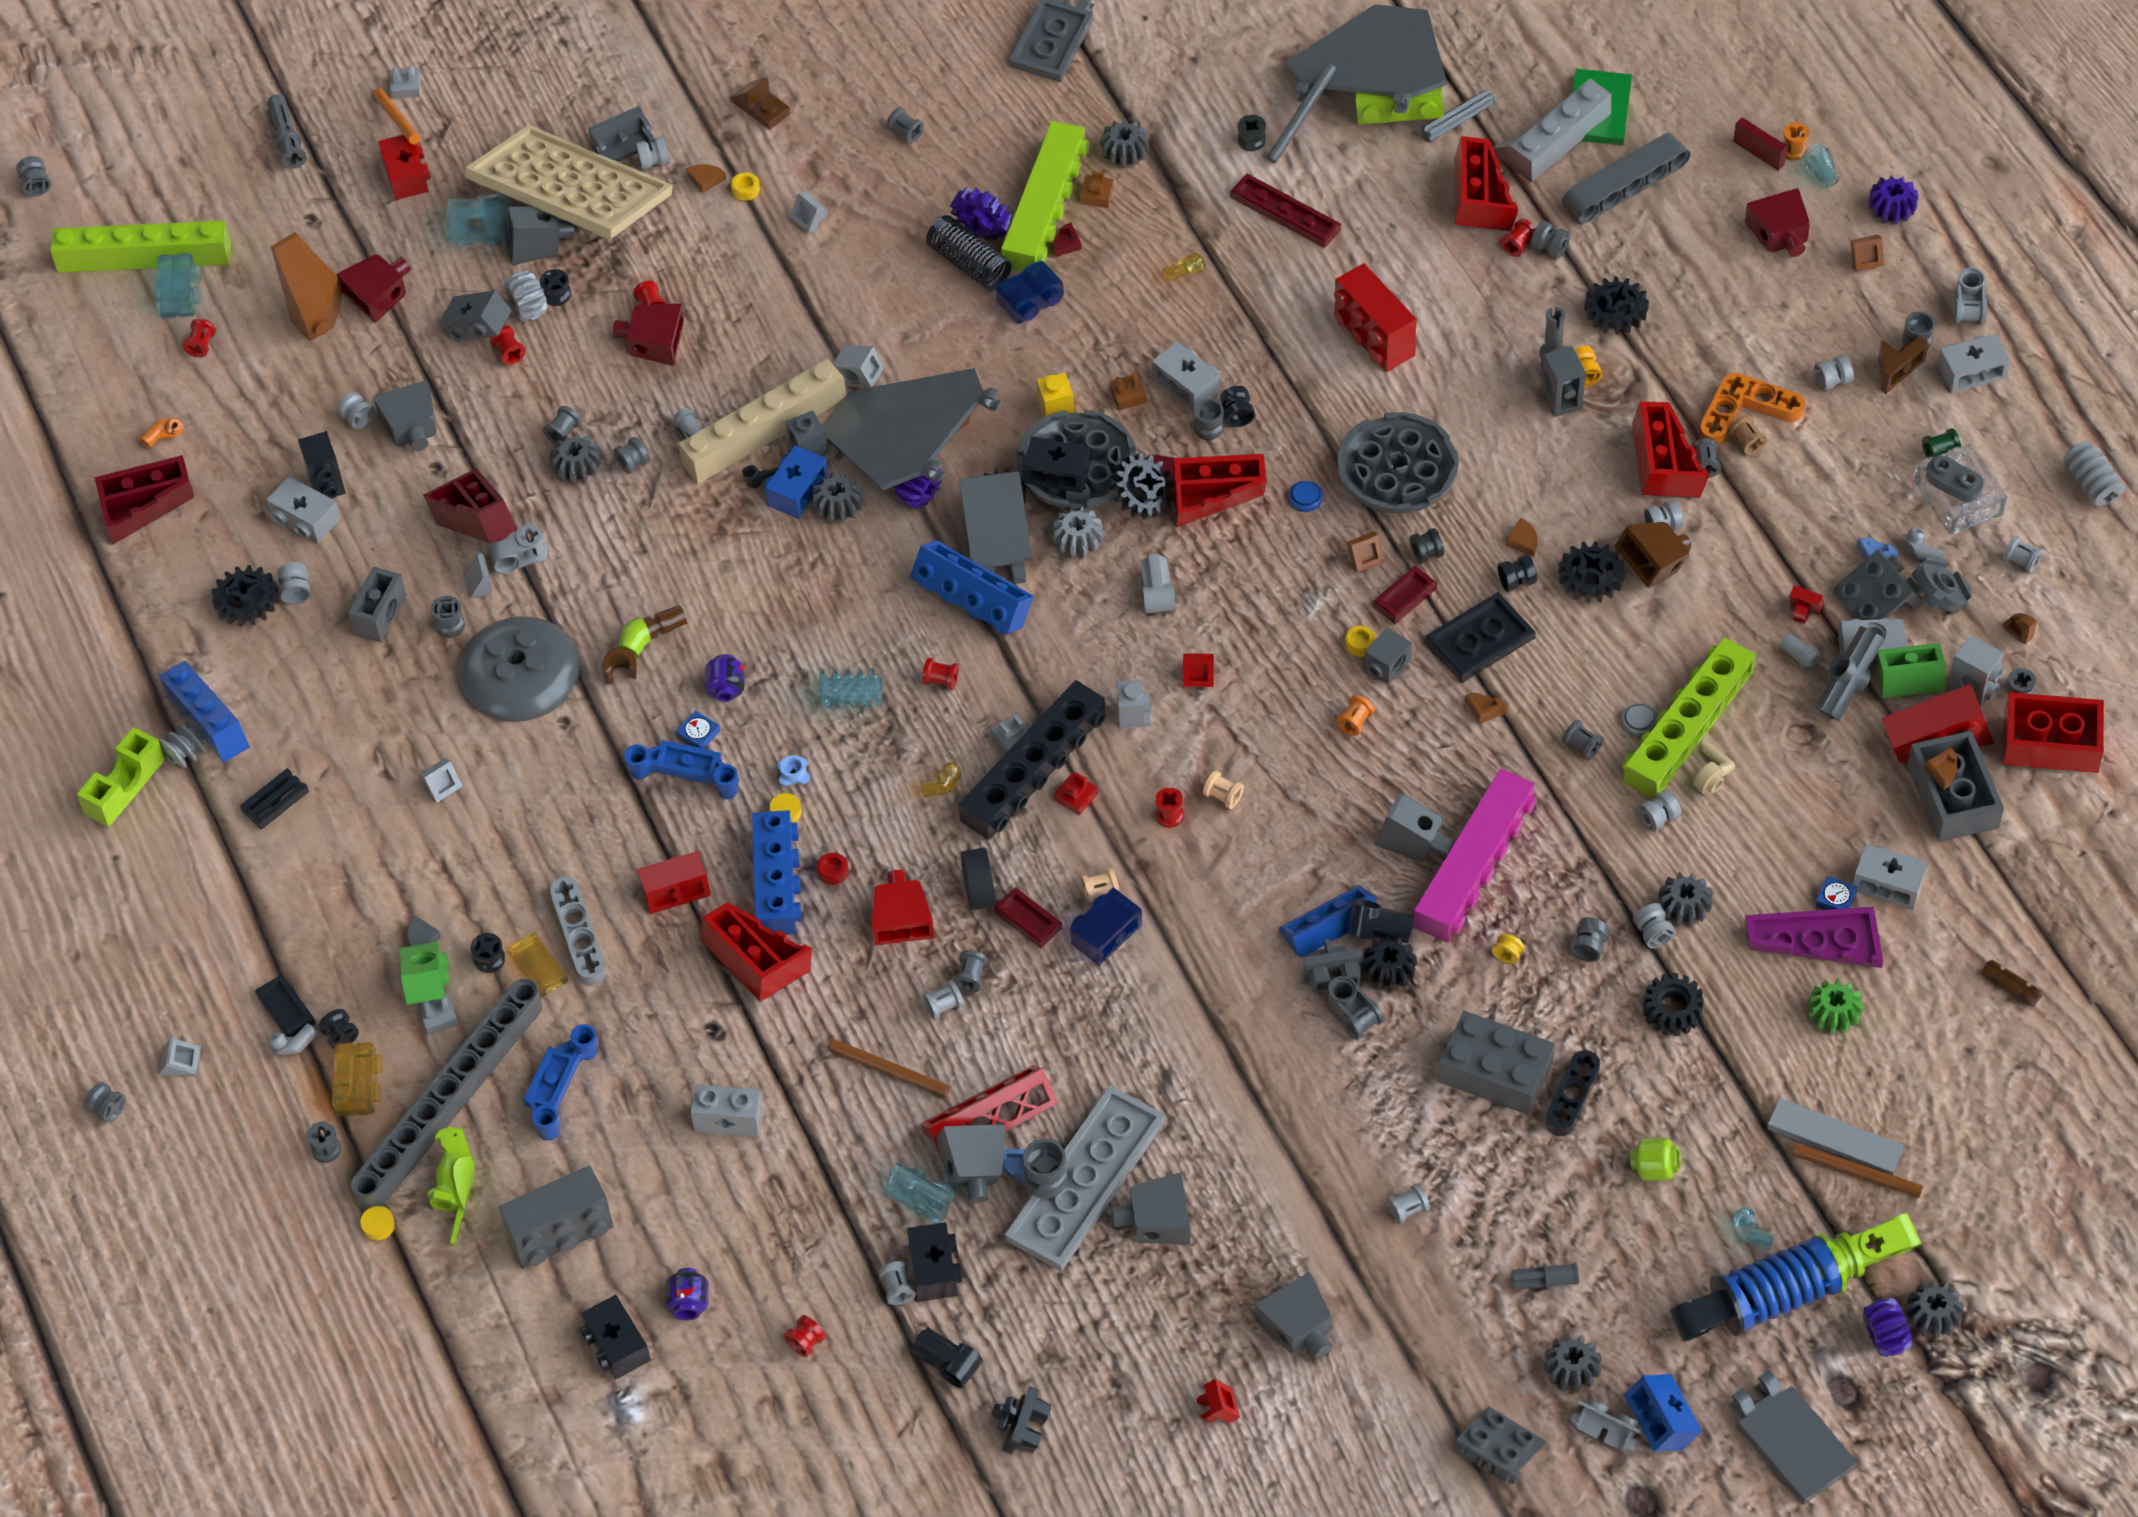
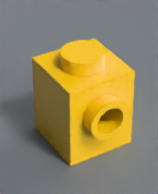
[1037,372,1074,417]

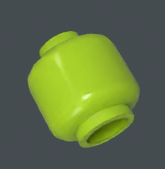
[1630,1138,1681,1181]

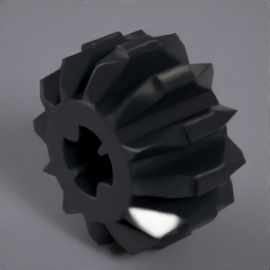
[1362,935,1417,992]

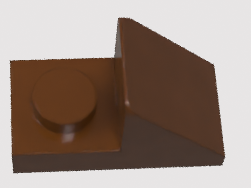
[730,77,790,130]
[1878,336,1929,394]

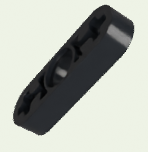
[1546,1050,1600,1136]

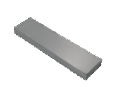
[1767,1098,1904,1175]

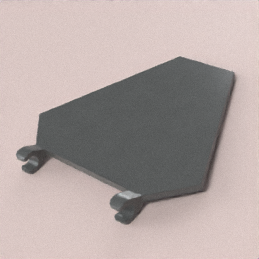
[1285,4,1447,113]
[822,368,1002,491]

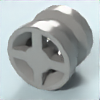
[337,392,375,429]

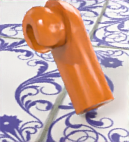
[139,418,183,449]

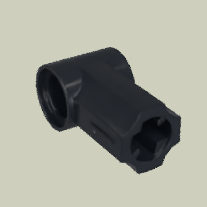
[1346,899,1414,943]
[911,1327,983,1389]

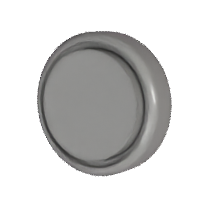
[1621,704,1657,737]

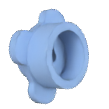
[777,755,810,787]

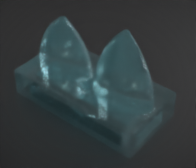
[885,1162,956,1223]

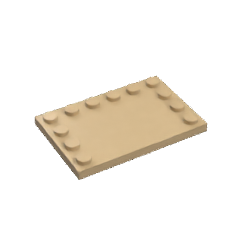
[464,125,673,239]

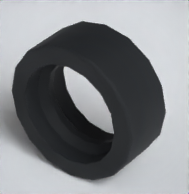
[961,847,996,910]

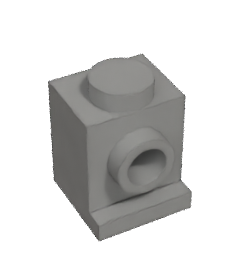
[1117,680,1151,728]

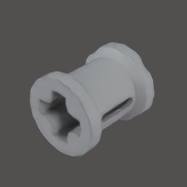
[2003,536,2044,573]
[922,980,964,1020]
[1386,1184,1430,1225]
[878,1261,916,1306]

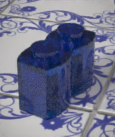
[995,260,1064,324]

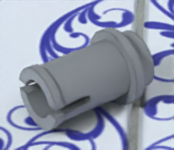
[674,408,702,439]
[1780,633,1820,669]

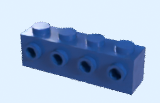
[909,540,1034,634]
[752,810,802,935]

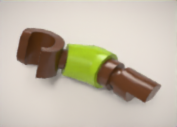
[603,605,687,684]

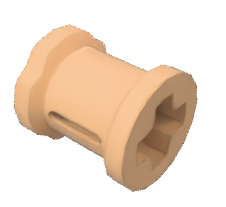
[1203,770,1244,809]
[1081,867,1120,903]

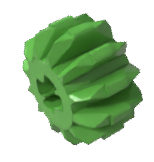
[1807,978,1864,1035]

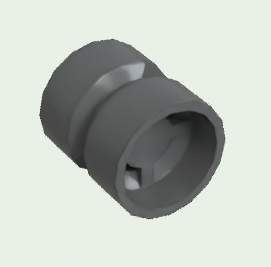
[1023,1138,1068,1199]

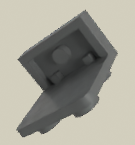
[1833,549,1925,620]

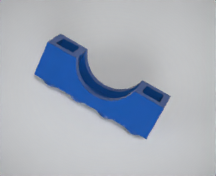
[158,661,250,763]

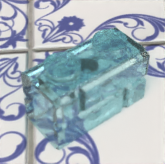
[156,253,201,319]

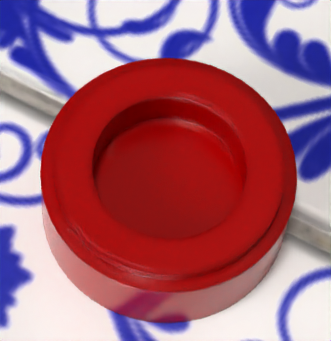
[816,852,849,885]

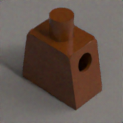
[1614,522,1691,588]

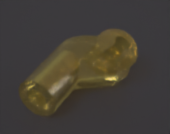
[1163,253,1205,282]
[920,762,961,797]

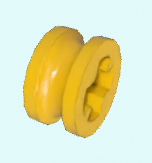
[1492,933,1525,964]

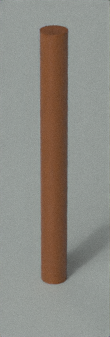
[828,1039,950,1097]
[1792,1143,1924,1198]

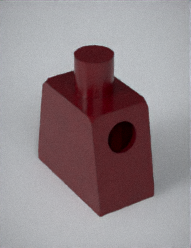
[1745,188,1810,257]
[336,254,411,323]
[613,303,685,366]

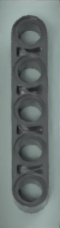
[1562,133,1691,224]

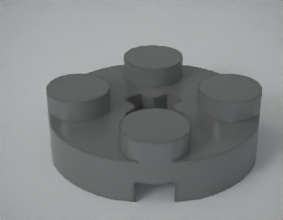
[1912,556,1971,613]

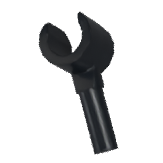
[742,465,779,489]

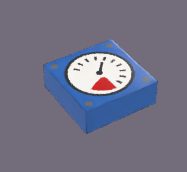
[676,710,720,749]
[1815,876,1857,910]

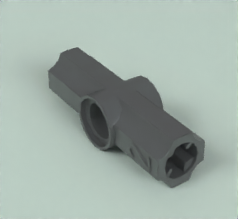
[1815,626,1884,721]

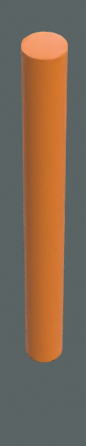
[373,88,420,144]

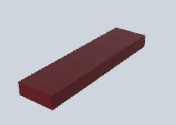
[1230,173,1341,248]

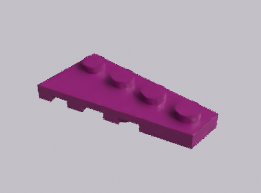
[1745,907,1884,968]

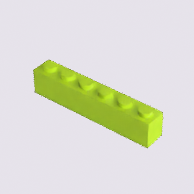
[1001,121,1089,275]
[50,220,231,273]

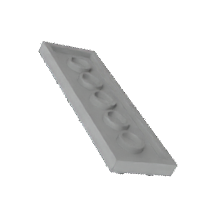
[1005,1085,1166,1272]

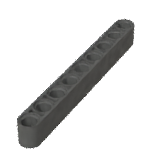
[351,978,542,1211]

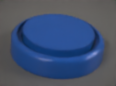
[1288,481,1323,512]

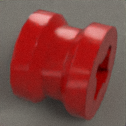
[783,1315,826,1358]

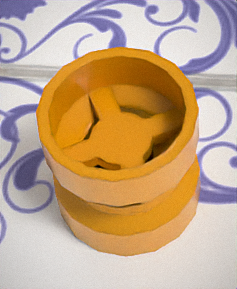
[1574,346,1602,388]

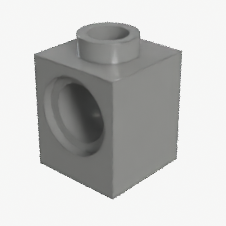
[833,345,884,388]

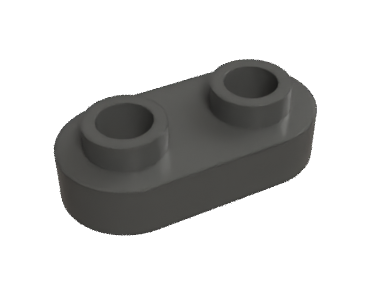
[1925,456,1984,502]

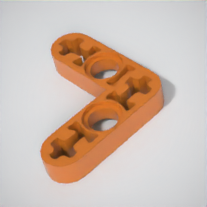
[1699,373,1805,446]

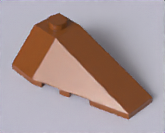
[270,232,342,341]

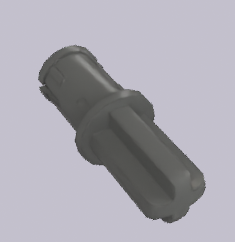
[1511,1263,1579,1290]

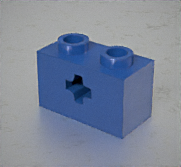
[764,445,828,519]
[1624,1374,1702,1452]

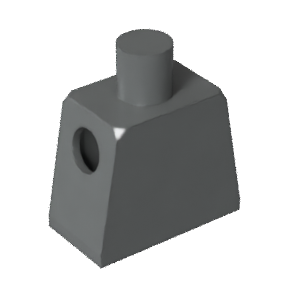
[506,206,574,265]
[373,380,437,451]
[1376,792,1454,862]
[936,1124,1005,1203]
[1112,1173,1190,1244]
[1255,1272,1332,1358]

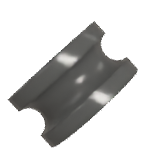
[2006,668,2036,694]

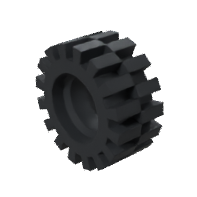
[1643,973,1704,1036]

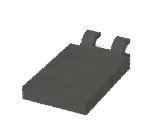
[1009,0,1094,82]
[959,471,1032,584]
[1730,1370,1858,1505]

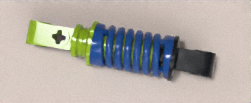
[1669,1213,1922,1342]

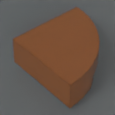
[686,164,726,192]
[1507,518,1537,557]
[2003,613,2037,644]
[1465,693,1507,724]
[1924,748,1957,790]

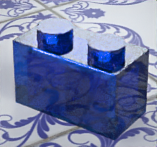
[1070,887,1142,966]

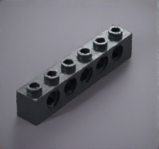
[958,680,1106,840]

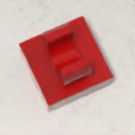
[1789,585,1824,624]
[1183,653,1214,687]
[1054,772,1098,815]
[1196,1379,1240,1423]

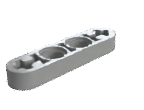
[550,877,606,986]

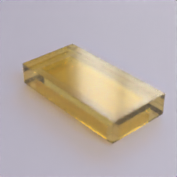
[507,931,569,997]

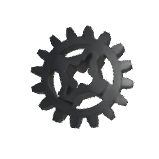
[1584,276,1649,335]
[1110,453,1174,519]
[1558,541,1625,603]
[211,565,279,627]

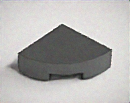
[408,916,441,946]

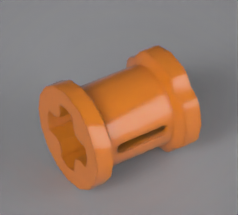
[1783,122,1809,161]
[1335,695,1375,736]

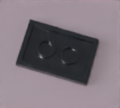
[1425,592,1536,683]

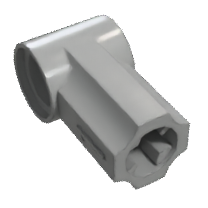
[1141,554,1176,614]

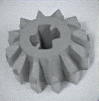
[504,270,547,322]
[1052,506,1103,558]

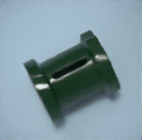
[1922,428,1962,461]

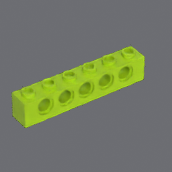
[1622,637,1756,799]

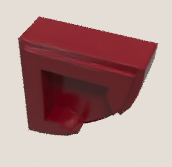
[1053,222,1082,257]

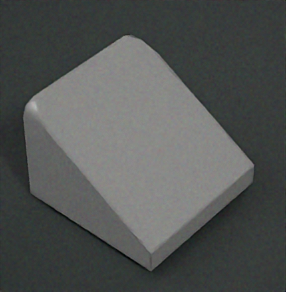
[465,553,493,599]
[159,1038,201,1076]

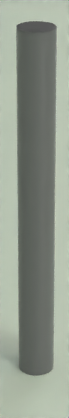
[1267,63,1337,163]

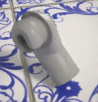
[1905,528,1945,561]
[269,1023,318,1055]

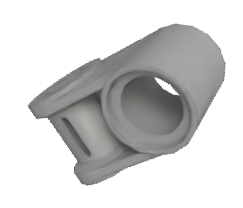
[1954,267,1987,324]
[487,524,548,574]

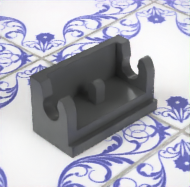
[588,106,655,162]

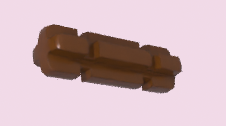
[1982,959,2043,1007]

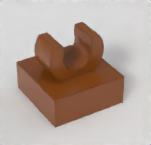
[1080,171,1114,208]
[1850,234,1884,271]
[1109,372,1147,410]
[1347,531,1385,572]

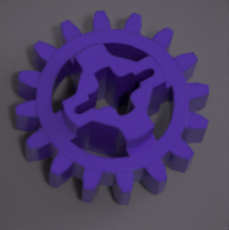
[950,187,1012,240]

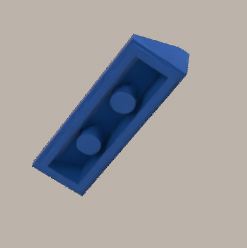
[1279,886,1377,958]

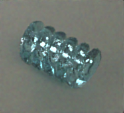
[819,668,883,708]

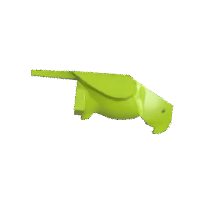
[427,1127,475,1246]

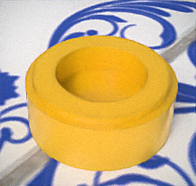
[731,172,760,201]
[1345,626,1376,657]
[770,793,802,822]
[360,1206,395,1241]

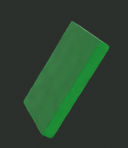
[1572,68,1632,145]

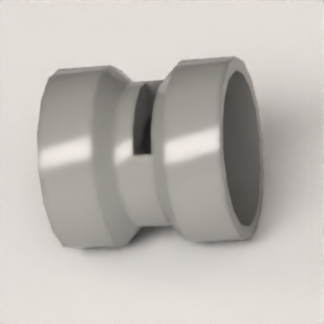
[636,137,670,170]
[1814,355,1854,392]
[1644,499,1684,530]
[277,562,311,604]
[1637,789,1681,832]
[1633,903,1676,948]

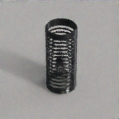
[926,215,1012,291]

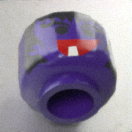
[705,654,745,702]
[665,1268,709,1320]

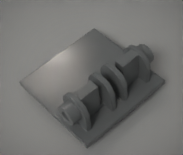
[1455,1406,1546,1485]

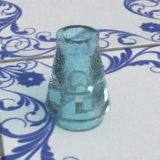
[1802,143,1840,188]

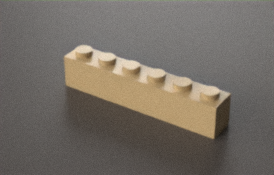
[678,359,846,484]

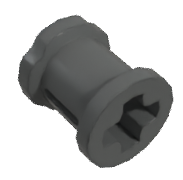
[886,107,924,143]
[543,406,582,443]
[1691,438,1721,478]
[1562,720,1604,760]
[953,950,988,993]
[306,1122,341,1163]

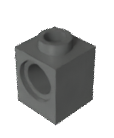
[786,410,828,456]
[1364,627,1412,684]

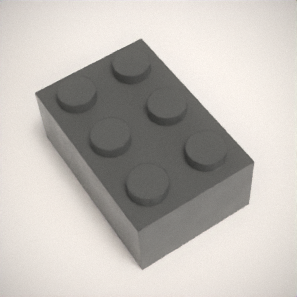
[1907,731,2004,842]
[1438,1010,1555,1115]
[498,1165,614,1269]

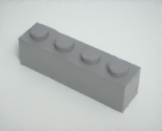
[1493,79,1611,183]

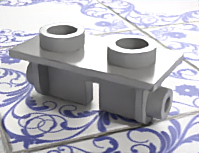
[1571,1398,1644,1453]

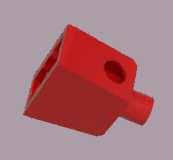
[872,870,935,946]

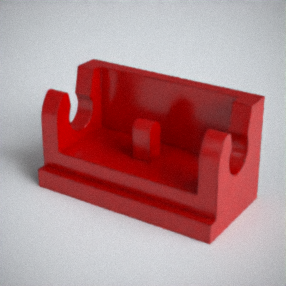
[637,851,711,914]

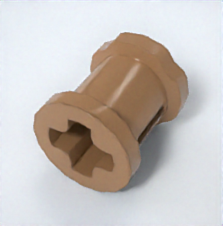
[1729,415,1767,455]

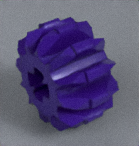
[1868,174,1919,225]
[894,468,943,509]
[1863,1298,1912,1357]

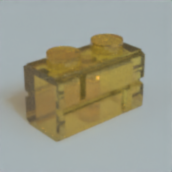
[332,1042,383,1116]

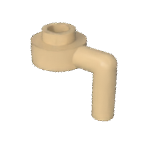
[1693,742,1735,795]

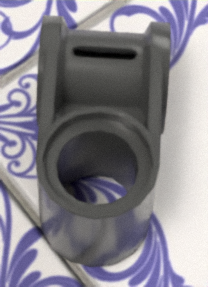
[1327,976,1384,1040]

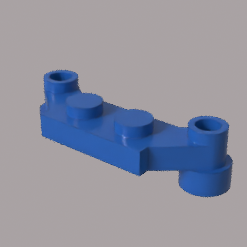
[624,740,739,799]
[523,1024,598,1141]

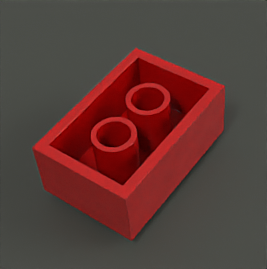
[1333,263,1417,372]
[2003,692,2104,773]

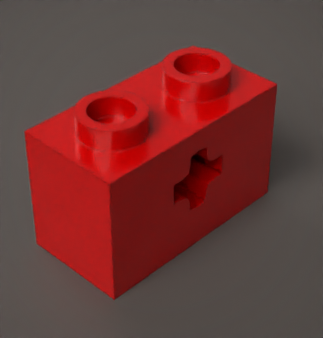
[378,134,431,200]

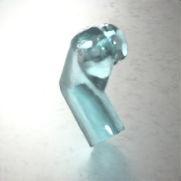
[1734,1207,1775,1250]

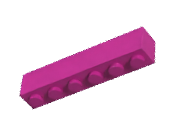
[1413,768,1537,942]

